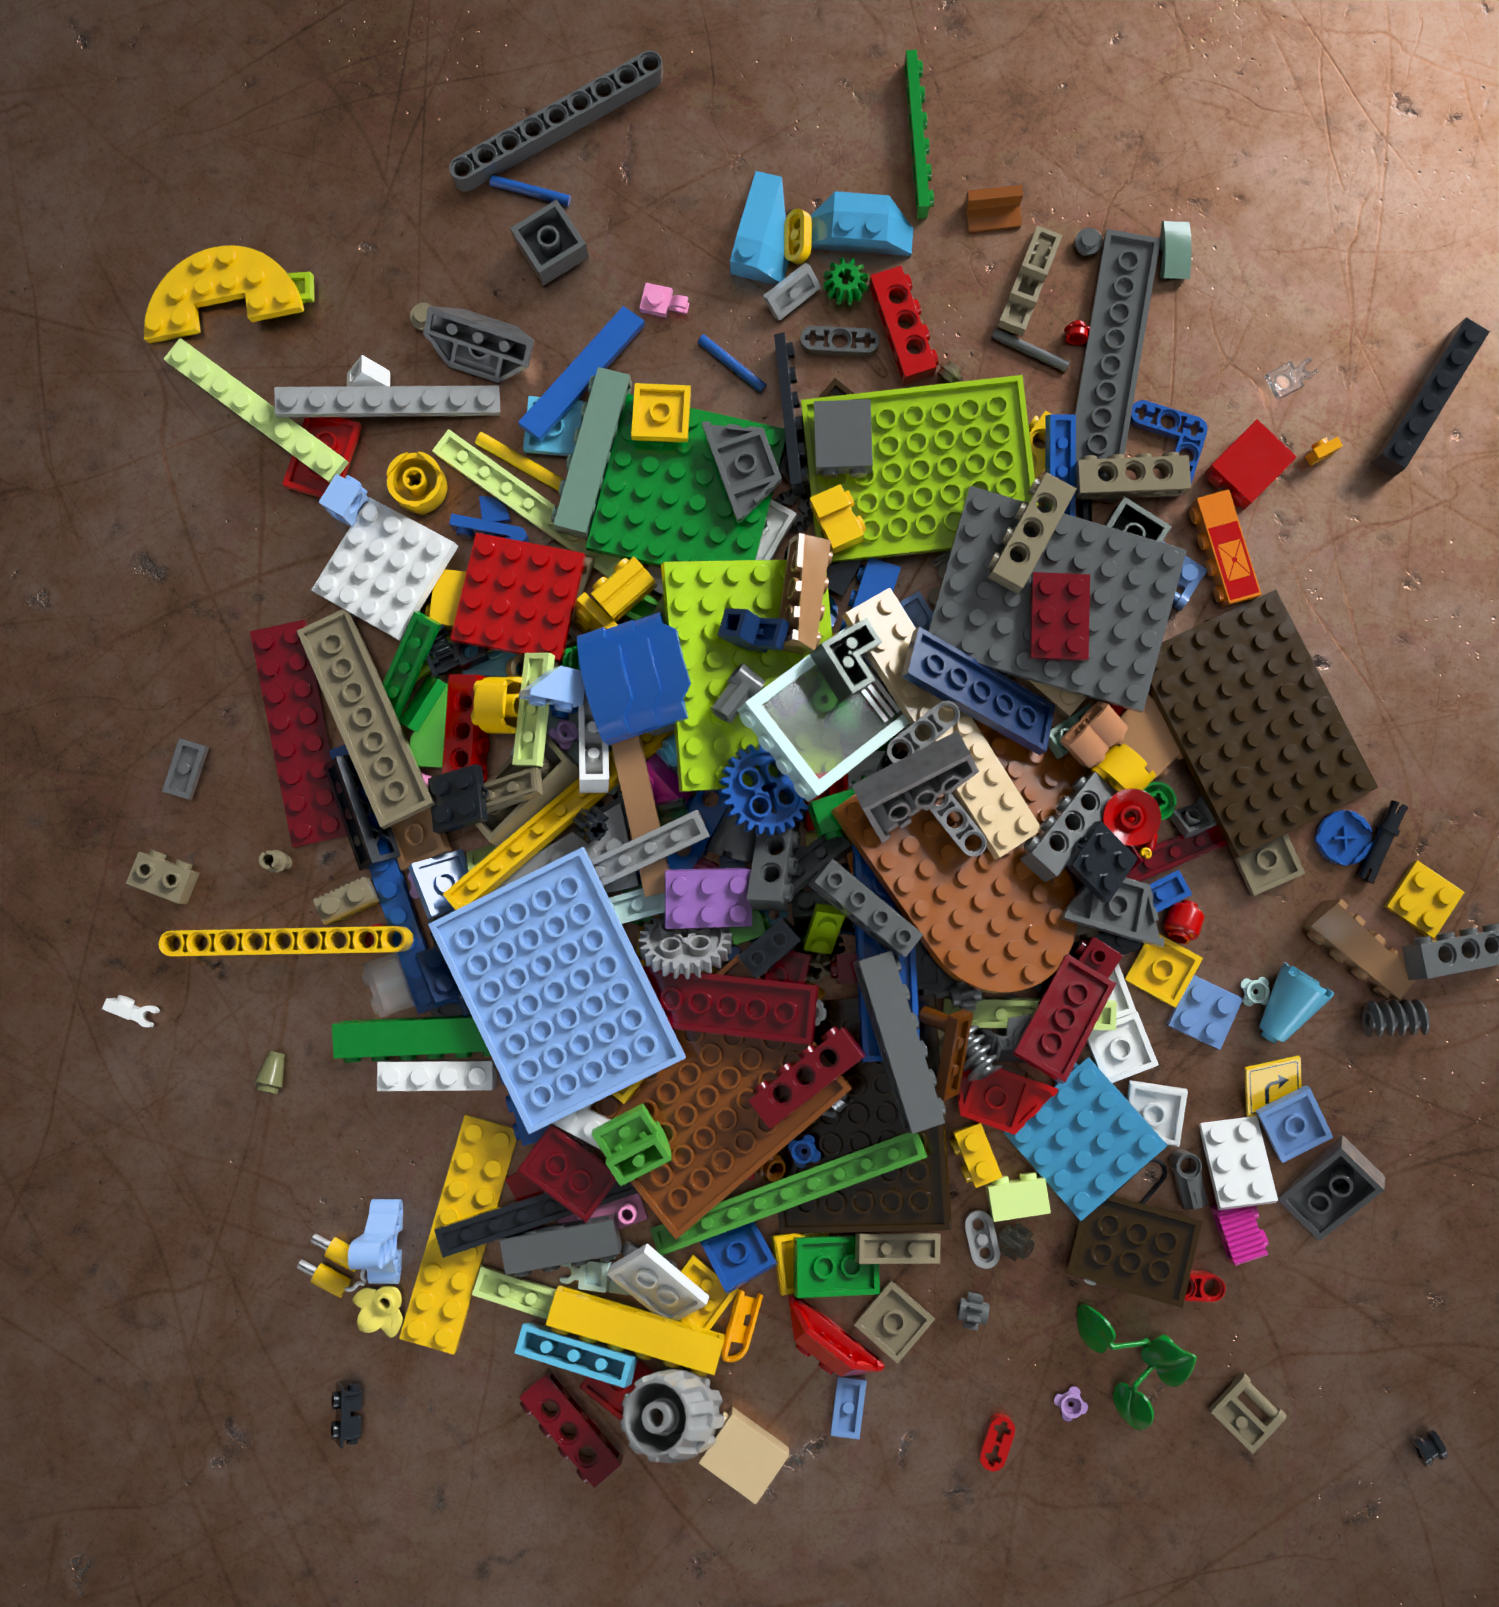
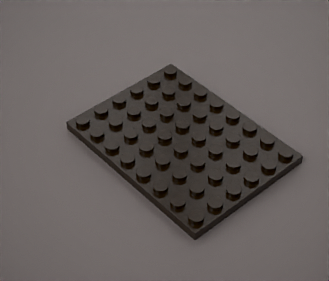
[1149,589,1379,859]
[777,994,952,1234]

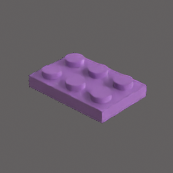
[664,868,752,929]

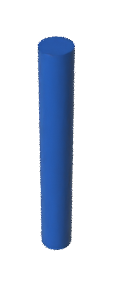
[490,175,571,206]
[697,334,767,393]

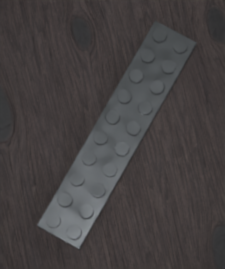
[1074,229,1161,504]

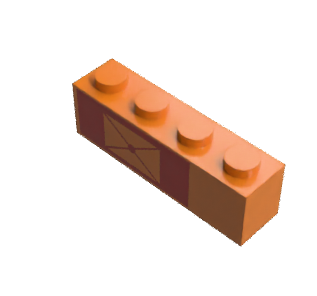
[1189,489,1262,609]

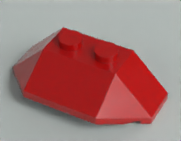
[788,1293,885,1377]

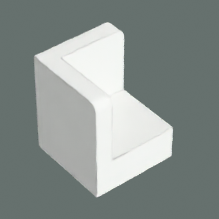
[347,355,390,386]

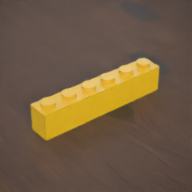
[546,1285,725,1377]

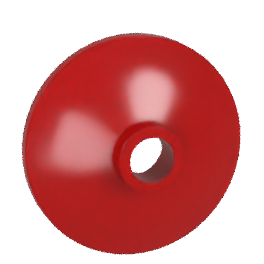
[1103,788,1161,846]

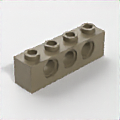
[1075,452,1191,500]
[987,472,1076,594]

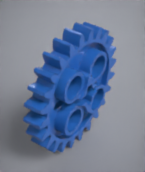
[718,744,809,836]

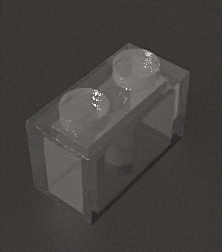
[361,952,415,1018]

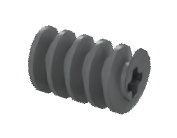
[1362,999,1430,1037]
[943,1025,1003,1081]

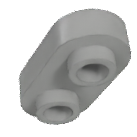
[964,1209,1000,1269]

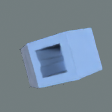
[519,666,585,712]

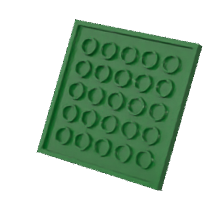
[586,393,786,568]

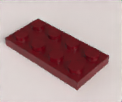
[1012,954,1117,1084]

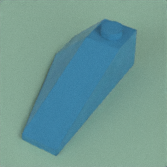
[730,171,789,285]

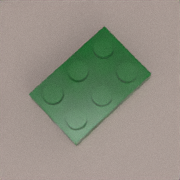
[793,1235,880,1298]

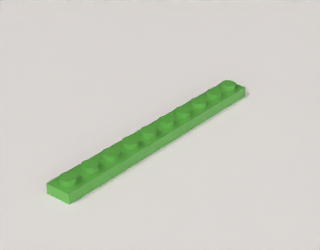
[650,1132,927,1256]

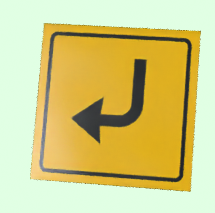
[1245,1055,1302,1117]

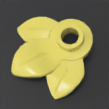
[352,1286,403,1338]

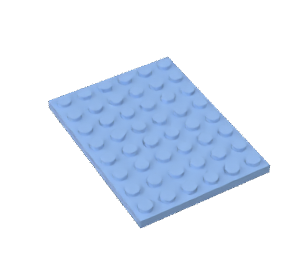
[428,847,686,1134]

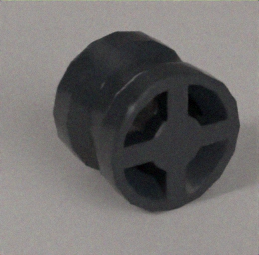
[1411,1430,1448,1467]

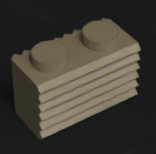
[313,876,380,925]

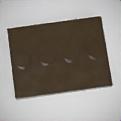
[1067,1195,1202,1308]

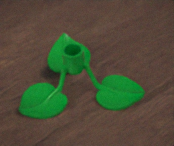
[1077,1302,1197,1431]

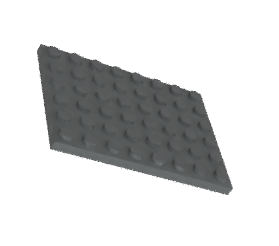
[928,486,1187,713]

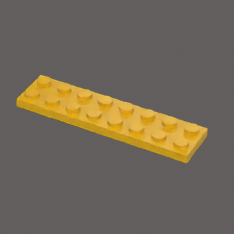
[399,1114,517,1355]

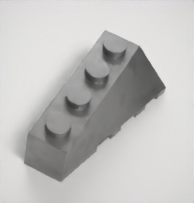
[852,731,979,843]

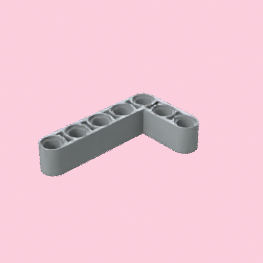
[887,701,987,856]

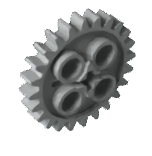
[638,913,732,979]

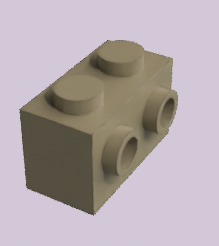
[126,849,200,904]

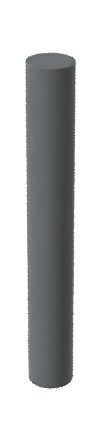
[991,328,1070,372]

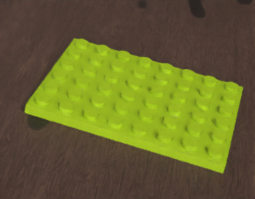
[801,375,1038,564]
[661,560,843,792]

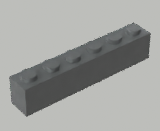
[852,951,946,1134]

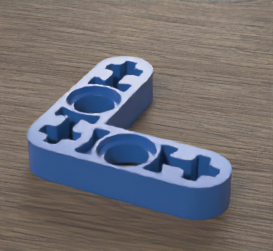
[1130,400,1208,484]

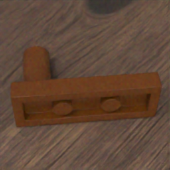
[919,1006,973,1101]

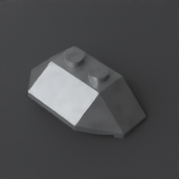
[423,306,535,383]

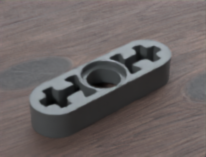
[800,326,880,357]

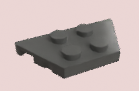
[702,421,782,523]
[1059,878,1164,948]

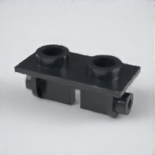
[331,1382,362,1448]

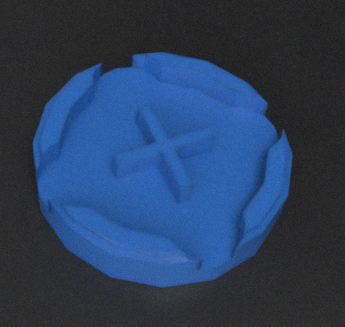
[1314,810,1373,866]

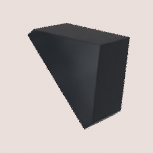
[827,560,861,601]

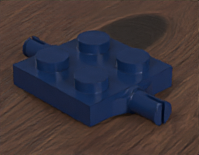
[415,931,472,1018]

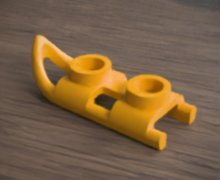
[721,1289,763,1363]

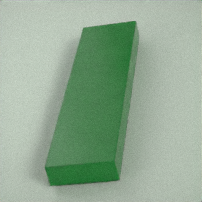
[382,611,442,721]

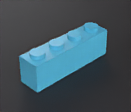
[514,1321,639,1388]

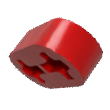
[978,1413,1015,1471]

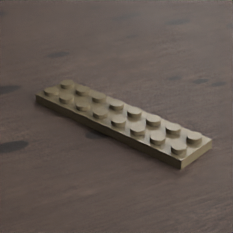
[297,609,435,829]

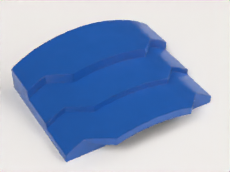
[577,612,691,746]

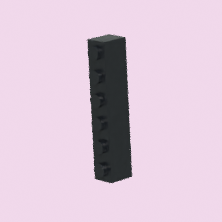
[1371,317,1490,477]

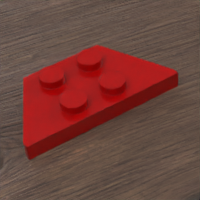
[956,1060,1058,1135]

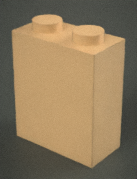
[699,1407,789,1504]

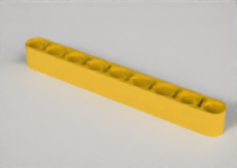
[158,926,414,956]

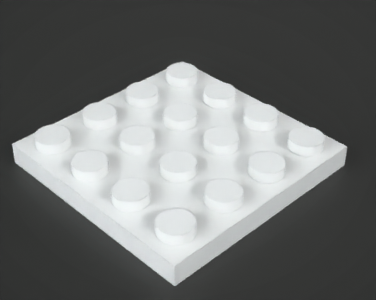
[311,497,459,641]

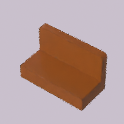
[964,185,1023,233]

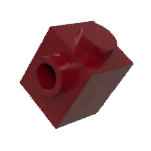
[1074,936,1123,979]

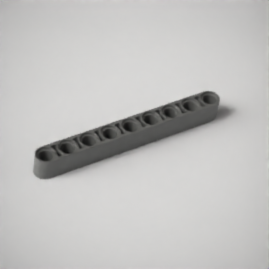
[449,50,664,191]

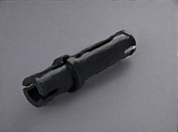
[1356,800,1408,884]

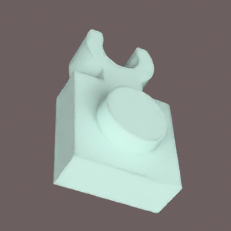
[559,1259,612,1293]

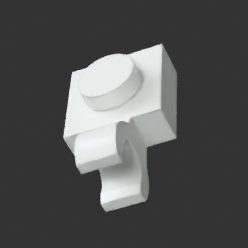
[102,995,160,1027]

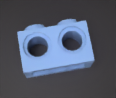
[319,474,370,527]

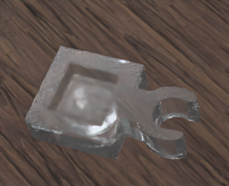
[1264,358,1318,400]

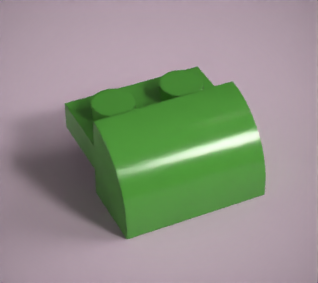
[592,1103,672,1186]

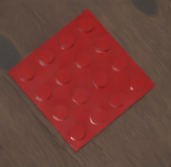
[450,533,586,663]

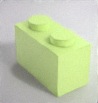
[985,1172,1051,1222]

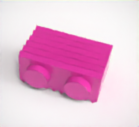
[1210,1204,1269,1266]

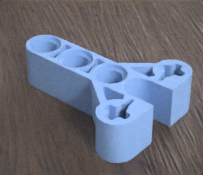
[348,1199,403,1284]

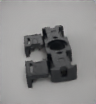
[426,624,498,680]

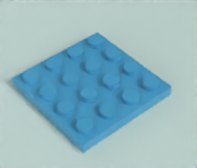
[1003,1057,1168,1221]

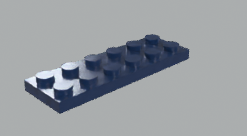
[901,627,1055,755]

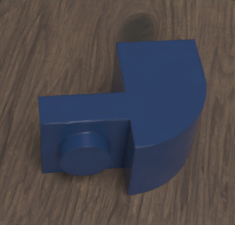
[718,608,790,653]

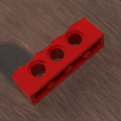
[869,265,939,386]
[442,674,490,783]

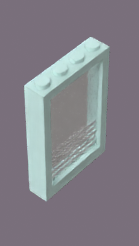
[737,626,909,802]

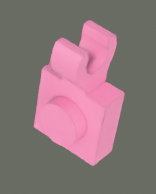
[639,283,690,318]

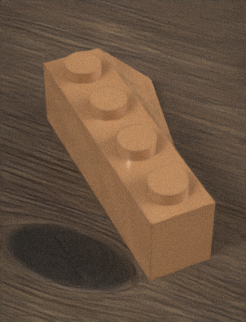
[778,533,832,656]
[1302,899,1416,1000]

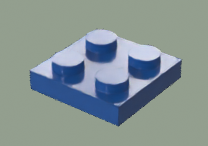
[700,1221,778,1294]

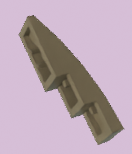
[997,226,1063,337]

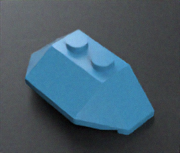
[810,191,913,256]

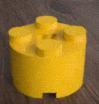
[387,452,448,515]
[471,677,522,734]
[1091,743,1156,792]

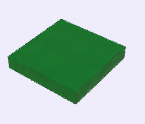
[399,675,446,732]

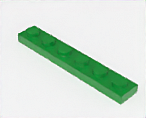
[904,50,934,218]

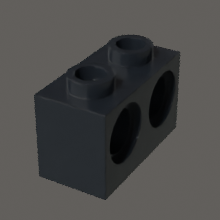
[738,918,805,979]

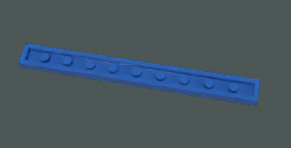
[329,744,447,1014]

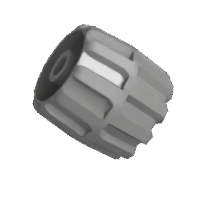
[620,1369,725,1463]

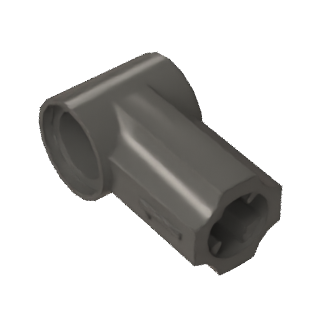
[710,663,765,724]
[1169,1149,1208,1210]

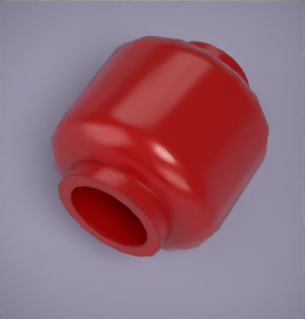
[1163,900,1205,944]

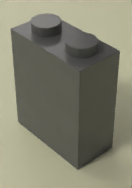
[814,399,873,479]

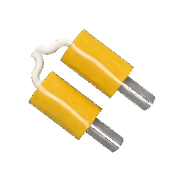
[297,1234,367,1299]

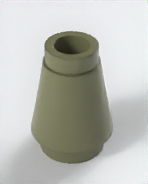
[254,1051,285,1095]

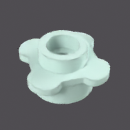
[1240,977,1270,1006]

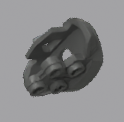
[976,994,1041,1063]

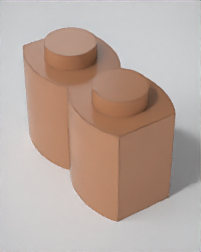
[1060,701,1129,768]

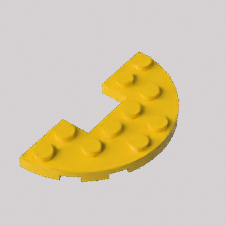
[144,245,304,344]

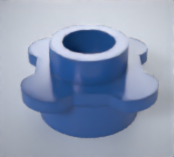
[788,1134,821,1168]

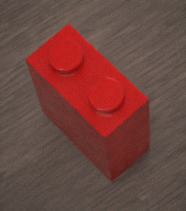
[1204,419,1297,510]

